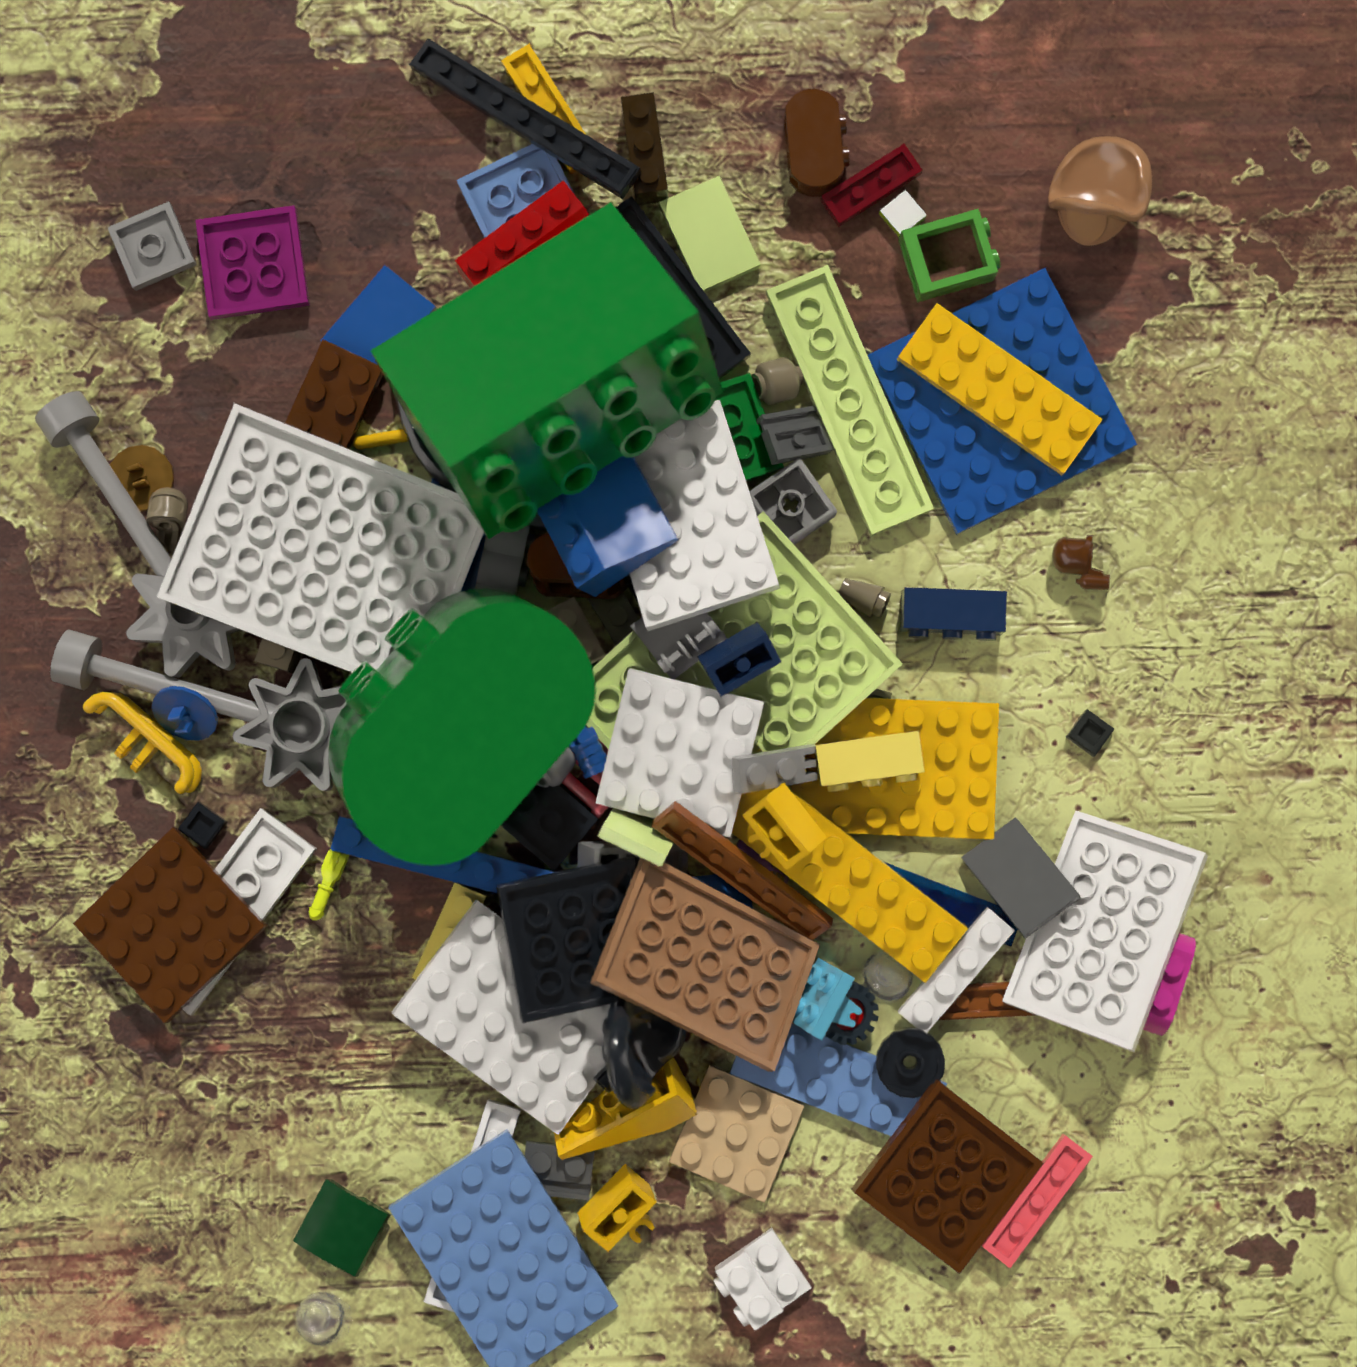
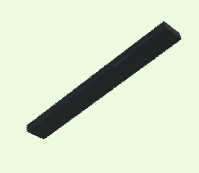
[409,38,642,199]

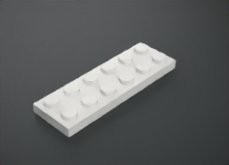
[182,808,317,1016]

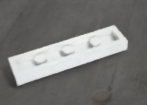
[898,907,1015,1032]

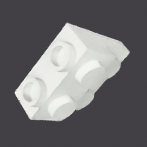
[714,1228,811,1331]

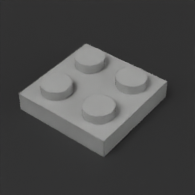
[107,202,197,291]

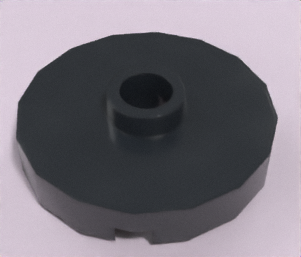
[875,1027,945,1098]

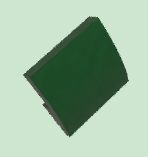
[293,1179,391,1277]

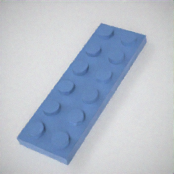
[730,1023,947,1136]

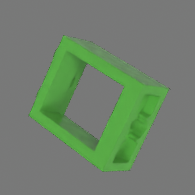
[898,208,1001,302]

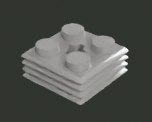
[749,458,837,544]

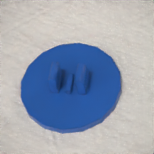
[152,686,218,741]

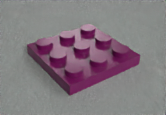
[195,205,310,320]

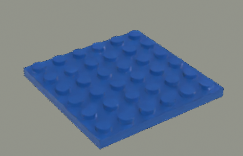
[867,268,1137,535]

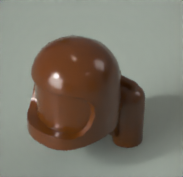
[1052,535,1110,590]

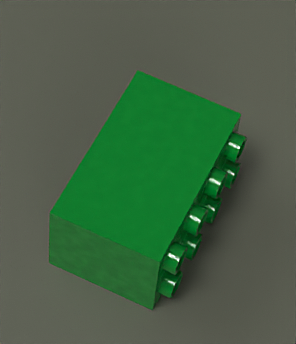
[370,202,723,539]

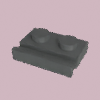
[756,406,834,465]
[524,1141,595,1201]

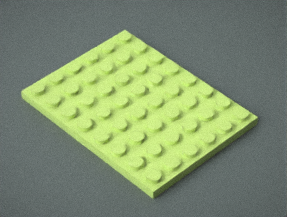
[586,512,903,754]

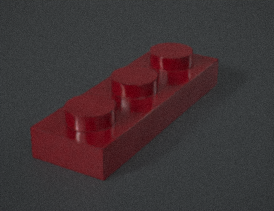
[820,143,923,227]

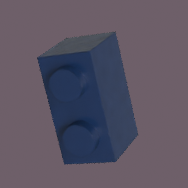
[697,622,782,697]

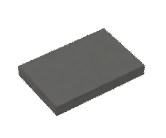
[961,817,1080,939]

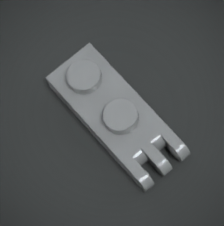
[732,744,818,794]

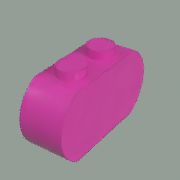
[1143,933,1196,1036]

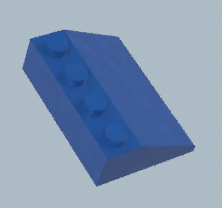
[537,456,679,597]

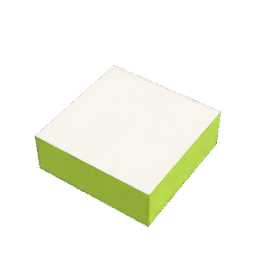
[879,190,927,237]

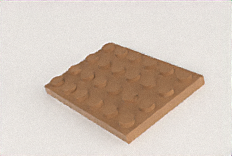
[591,858,820,1072]

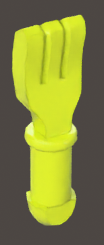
[308,849,349,921]

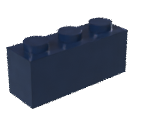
[900,587,1007,641]

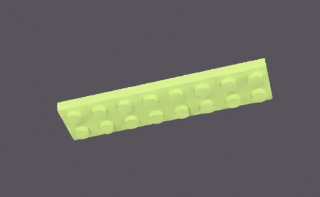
[766,265,934,536]

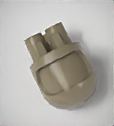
[146,487,188,555]

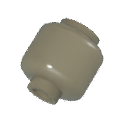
[751,357,803,405]

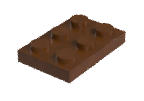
[285,339,383,449]

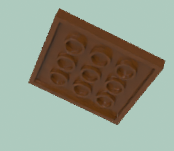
[73,827,268,1023]
[851,1080,1044,1274]

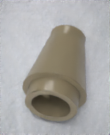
[839,578,891,618]

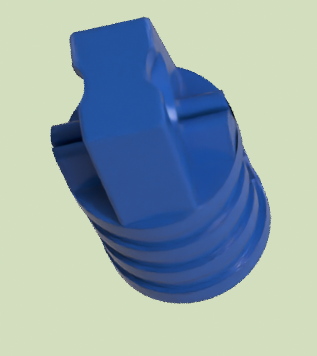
[569,726,607,778]

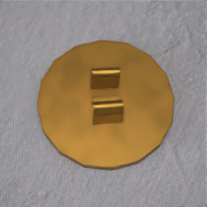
[110,445,175,512]

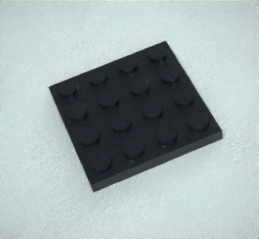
[496,856,636,1023]

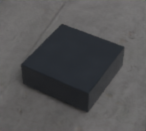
[178,802,228,849]

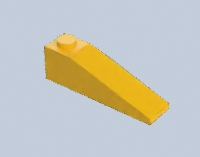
[554,1058,697,1160]

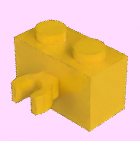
[742,782,827,870]
[577,1164,657,1252]

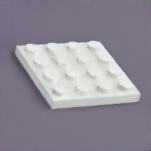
[596,668,764,837]

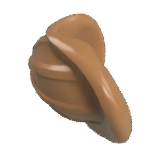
[1048,136,1152,246]

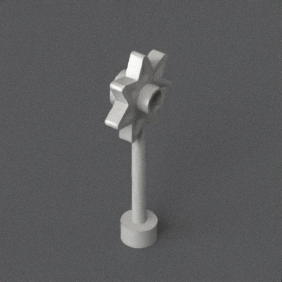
[35,391,240,678]
[50,629,346,791]

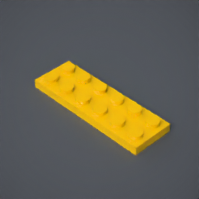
[897,303,1103,476]

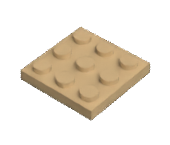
[669,1064,804,1203]

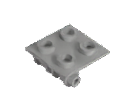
[631,613,727,679]

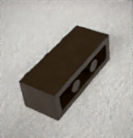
[621,92,668,206]

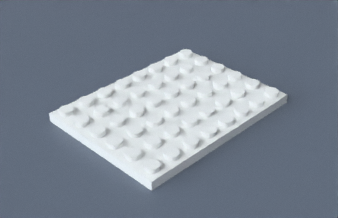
[157,403,484,673]

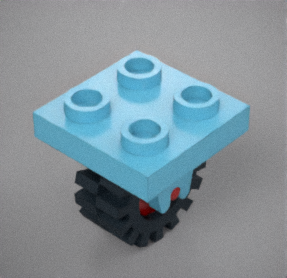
[793,958,879,1045]

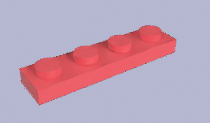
[981,1134,1093,1268]

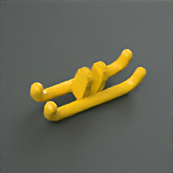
[83,692,202,794]

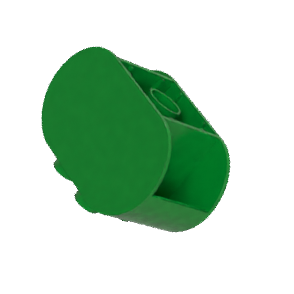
[328,589,596,865]

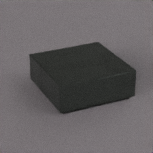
[1066,709,1114,757]

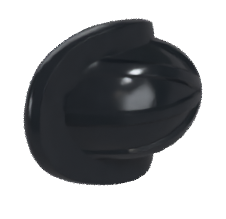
[602,997,686,1109]

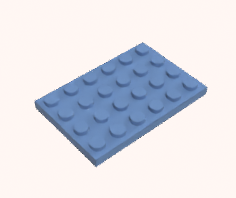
[389,1129,618,1367]

